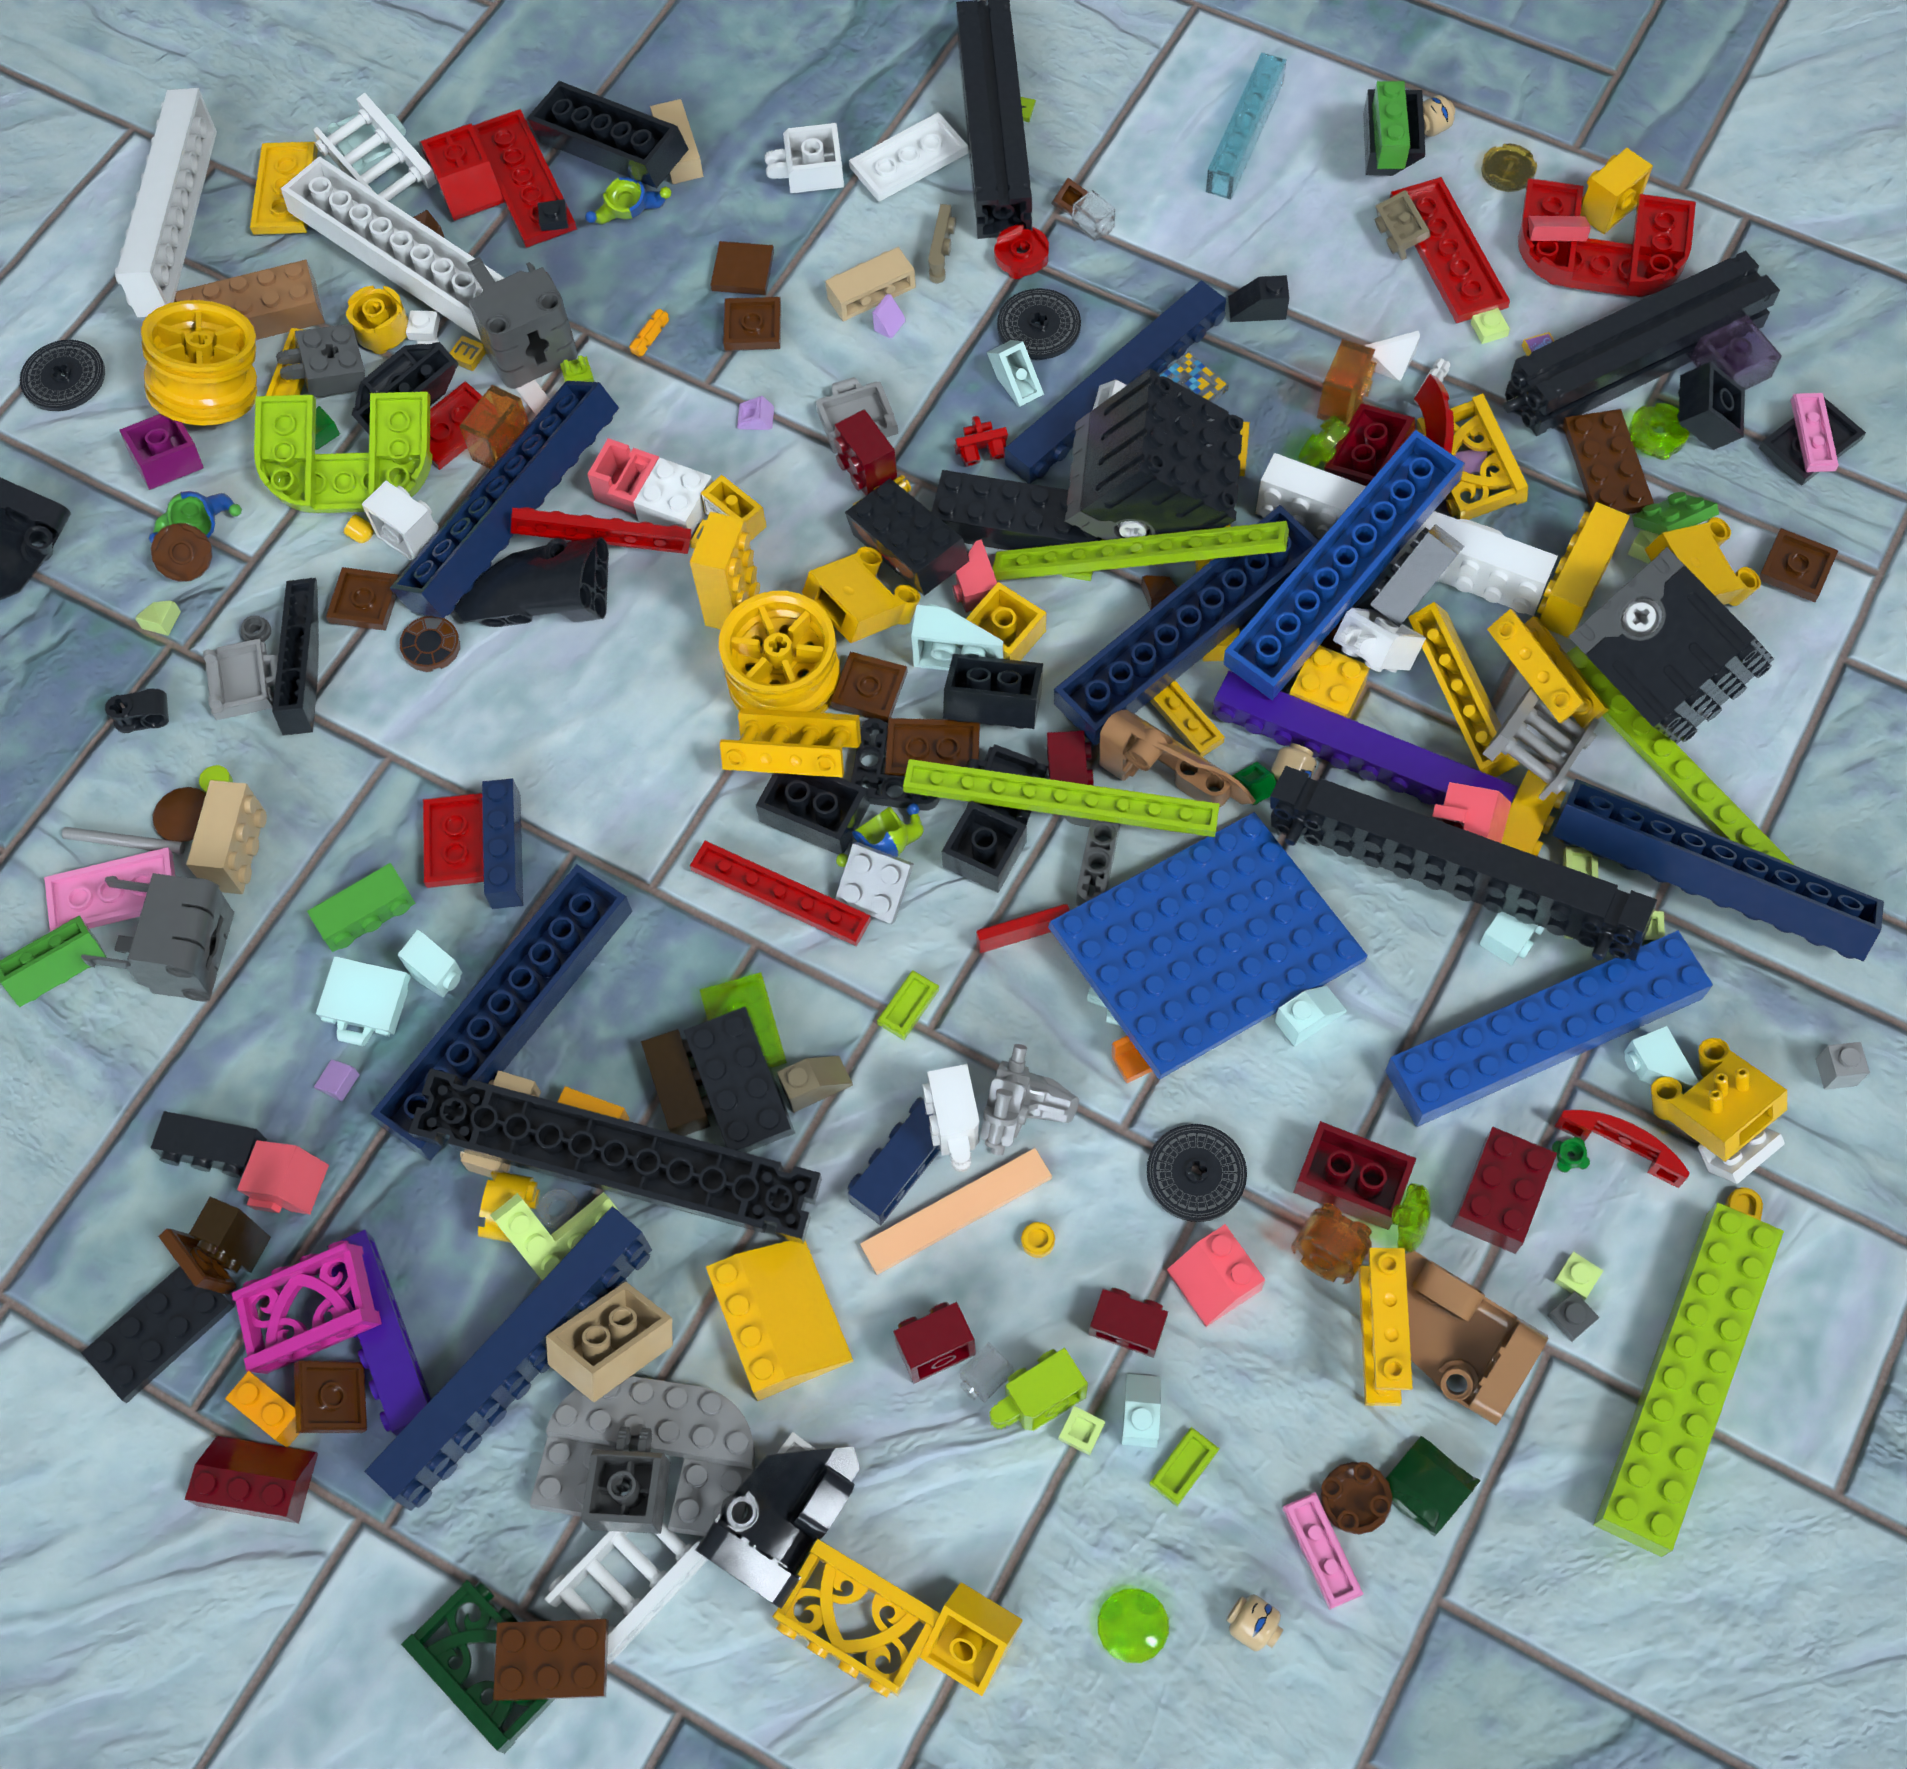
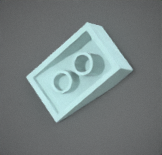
[911,604,1003,671]

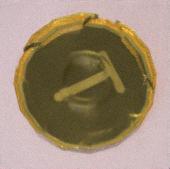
[1481,143,1537,192]

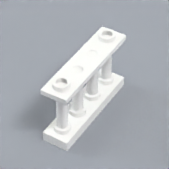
[313,93,437,201]
[544,1522,708,1664]

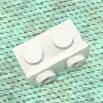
[1698,1128,1785,1184]

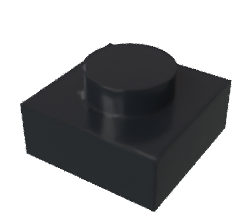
[538,199,569,231]

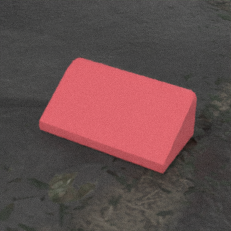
[1528,216,1591,241]

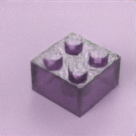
[1691,315,1782,390]

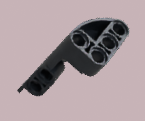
[0,477,71,600]
[454,537,609,627]
[695,1446,860,1609]

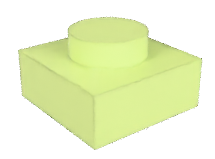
[1471,308,1510,344]
[1554,1251,1603,1301]
[1058,1406,1105,1456]

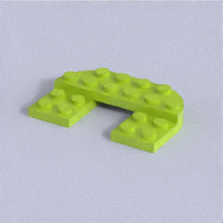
[254,392,433,513]

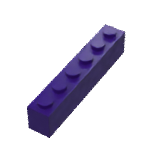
[327,1230,431,1436]

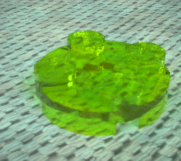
[1629,403,1690,460]
[1298,415,1350,468]

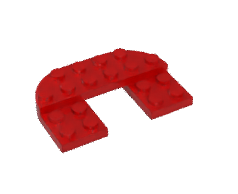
[1518,178,1696,297]

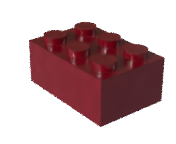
[1293,1121,1417,1230]
[1451,1127,1557,1254]

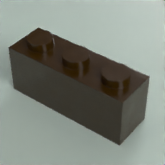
[641,1029,713,1136]
[189,1196,271,1273]

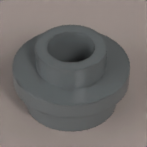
[241,616,271,642]

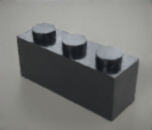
[150,1111,267,1178]

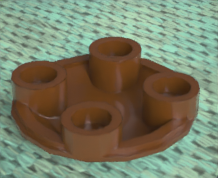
[153,787,206,842]
[1321,1462,1392,1535]

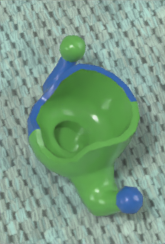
[149,491,242,543]

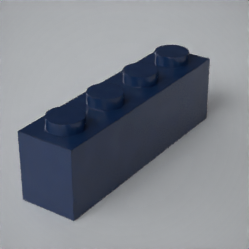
[482,778,523,909]
[847,1097,941,1226]

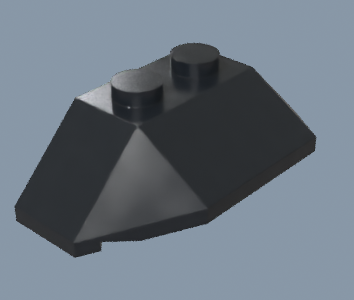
[351,342,458,434]

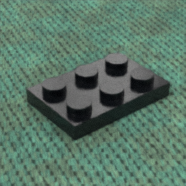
[1759,397,1866,486]

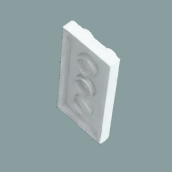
[849,112,969,202]

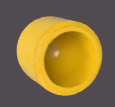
[343,514,374,543]

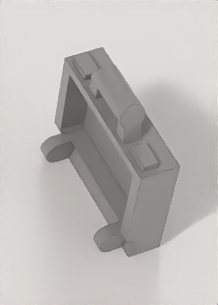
[816,377,898,453]
[203,638,278,720]

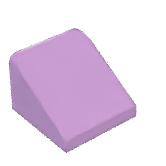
[872,294,905,338]
[737,396,774,430]
[1455,449,1487,476]
[314,1060,360,1102]

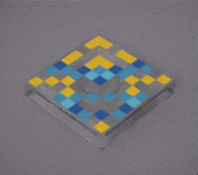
[1159,351,1229,402]

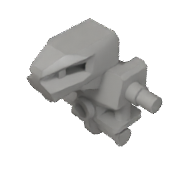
[980,1044,1080,1155]

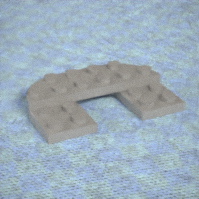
[530,1376,755,1537]

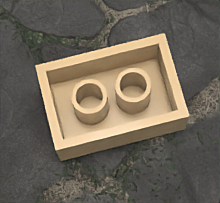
[186,780,267,894]
[546,1281,673,1402]

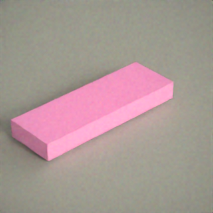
[1791,393,1839,472]
[1282,1492,1363,1610]

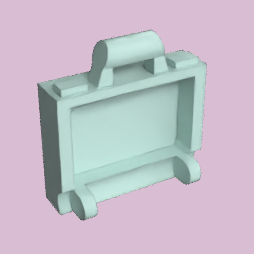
[327,113,406,176]
[316,956,411,1046]

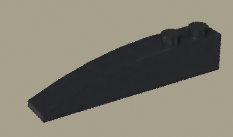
[272,578,319,736]

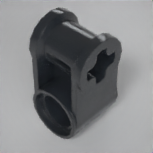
[105,688,169,733]

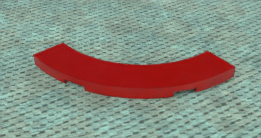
[1414,374,1454,453]

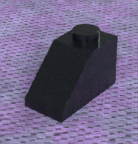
[1228,275,1290,322]

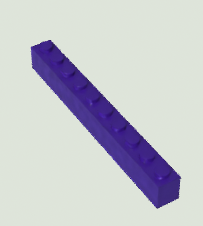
[1212,671,1518,805]

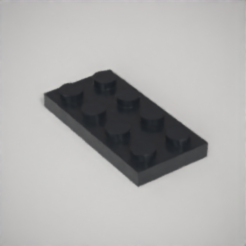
[81,1266,234,1403]

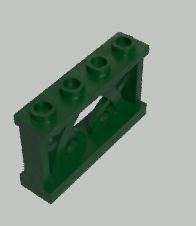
[401,1579,555,1754]

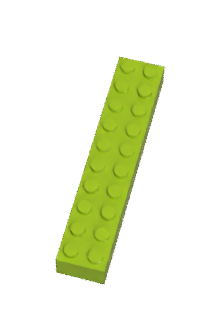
[1593,1202,1784,1557]

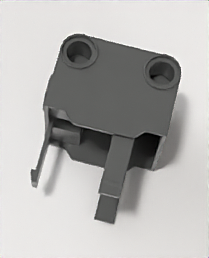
[467,257,578,389]
[81,873,234,1002]

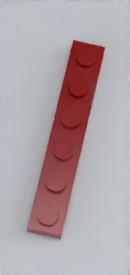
[511,507,691,554]
[690,840,871,947]

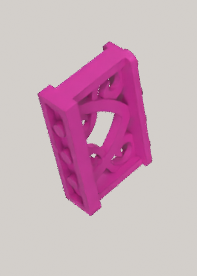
[231,1241,382,1374]

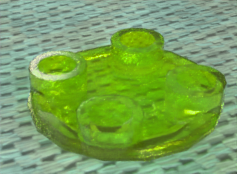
[1392,1183,1431,1252]
[1098,1589,1169,1663]

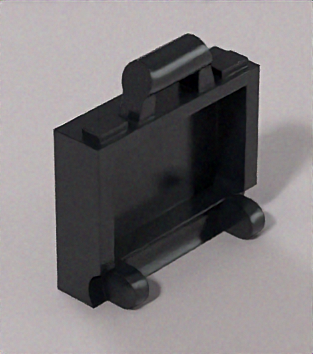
[966,744,1048,825]

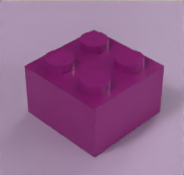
[119,414,204,490]

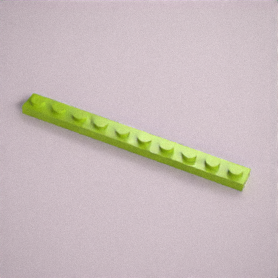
[992,521,1289,581]
[1566,646,1794,865]
[903,759,1220,837]

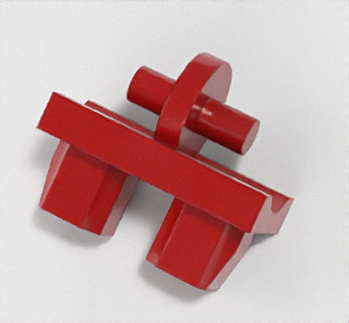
[954,416,1008,467]

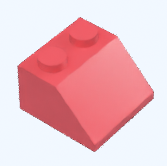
[1167,1224,1265,1327]

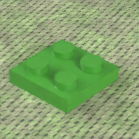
[1632,492,1719,535]

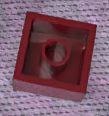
[833,409,897,496]
[893,1302,976,1384]

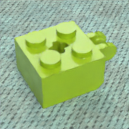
[989,1347,1088,1431]

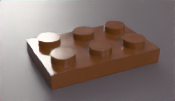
[885,718,980,777]
[493,1619,609,1701]

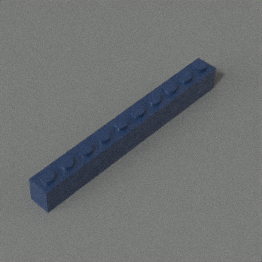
[1005,280,1226,484]

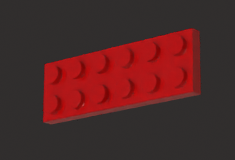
[473,109,577,248]
[1390,177,1510,324]

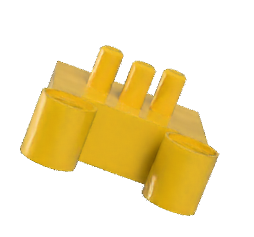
[1644,517,1761,606]
[802,546,921,643]
[1651,1038,1788,1162]

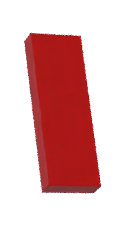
[976,904,1070,953]

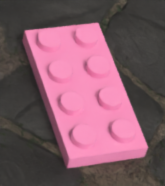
[44,847,175,932]

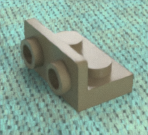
[1374,190,1431,260]

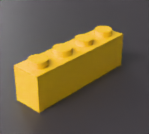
[1501,769,1567,856]

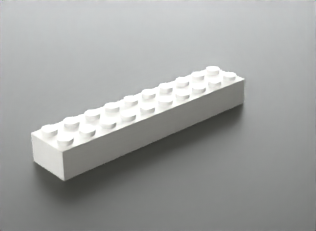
[115,88,217,317]
[281,156,504,340]
[1255,453,1558,616]

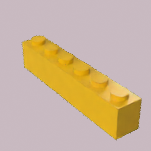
[1408,602,1520,777]

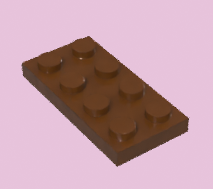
[1562,409,1654,514]

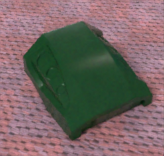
[1385,1436,1481,1537]

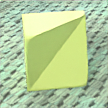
[1628,530,1659,564]
[135,600,181,636]

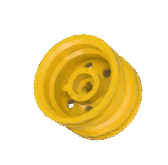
[141,300,257,426]
[718,591,841,713]

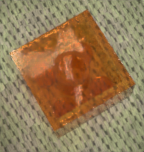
[1317,339,1377,428]
[459,385,529,469]

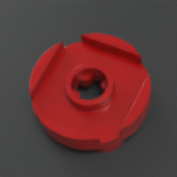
[994,225,1049,279]

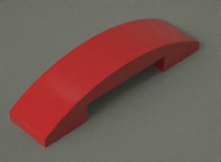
[1554,1110,1690,1188]

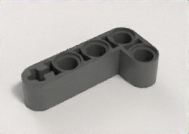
[1064,816,1121,906]

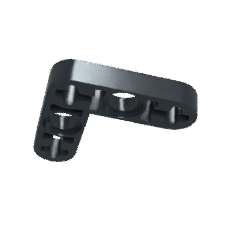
[851,718,940,811]

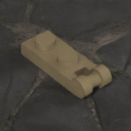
[928,204,956,284]

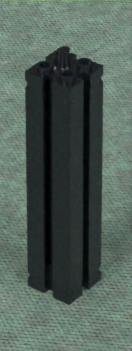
[956,0,1032,239]
[1503,250,1780,436]

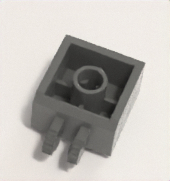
[276,324,365,397]
[581,1427,671,1534]

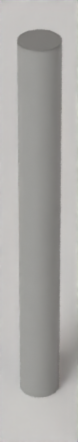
[62,827,185,854]

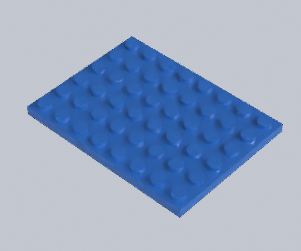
[1048,812,1368,1080]

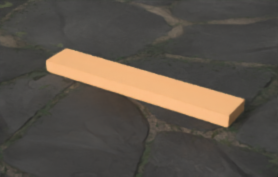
[860,1148,1052,1275]

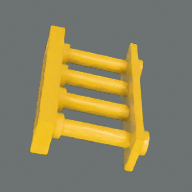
[1487,609,1609,728]
[719,708,861,778]
[1358,1248,1413,1406]

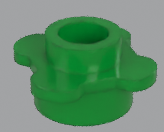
[1552,1137,1590,1173]

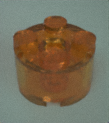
[1291,1203,1372,1284]

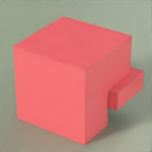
[587,438,659,515]
[1432,782,1511,843]
[237,1140,329,1215]

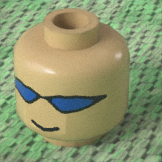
[1423,95,1455,137]
[1271,743,1317,780]
[1226,1594,1283,1651]

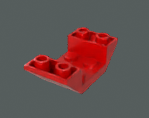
[418,123,505,221]

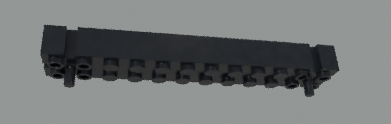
[1270,766,1657,961]
[409,1068,822,1244]

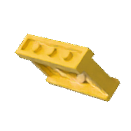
[1417,393,1528,520]
[772,1539,940,1698]

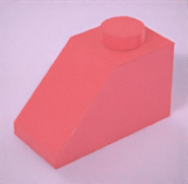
[952,539,997,613]

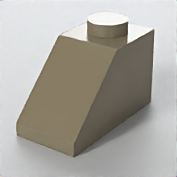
[777,1056,853,1113]

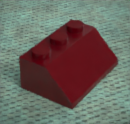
[1324,403,1416,486]
[184,1436,318,1524]

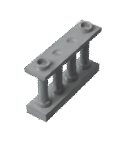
[1482,687,1599,801]

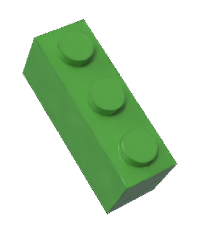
[1372,81,1410,169]
[307,863,416,952]
[0,915,107,1008]

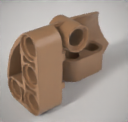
[1100,710,1256,807]
[1405,1251,1548,1426]

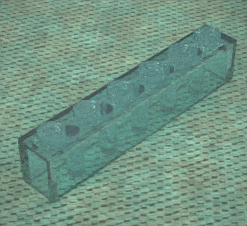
[1206,52,1287,200]

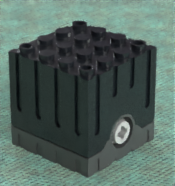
[1065,368,1243,568]
[1568,547,1774,744]

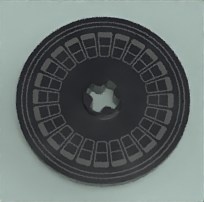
[997,288,1081,360]
[20,340,105,411]
[1146,1124,1247,1222]

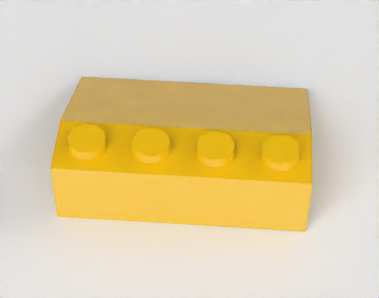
[706,1240,854,1401]

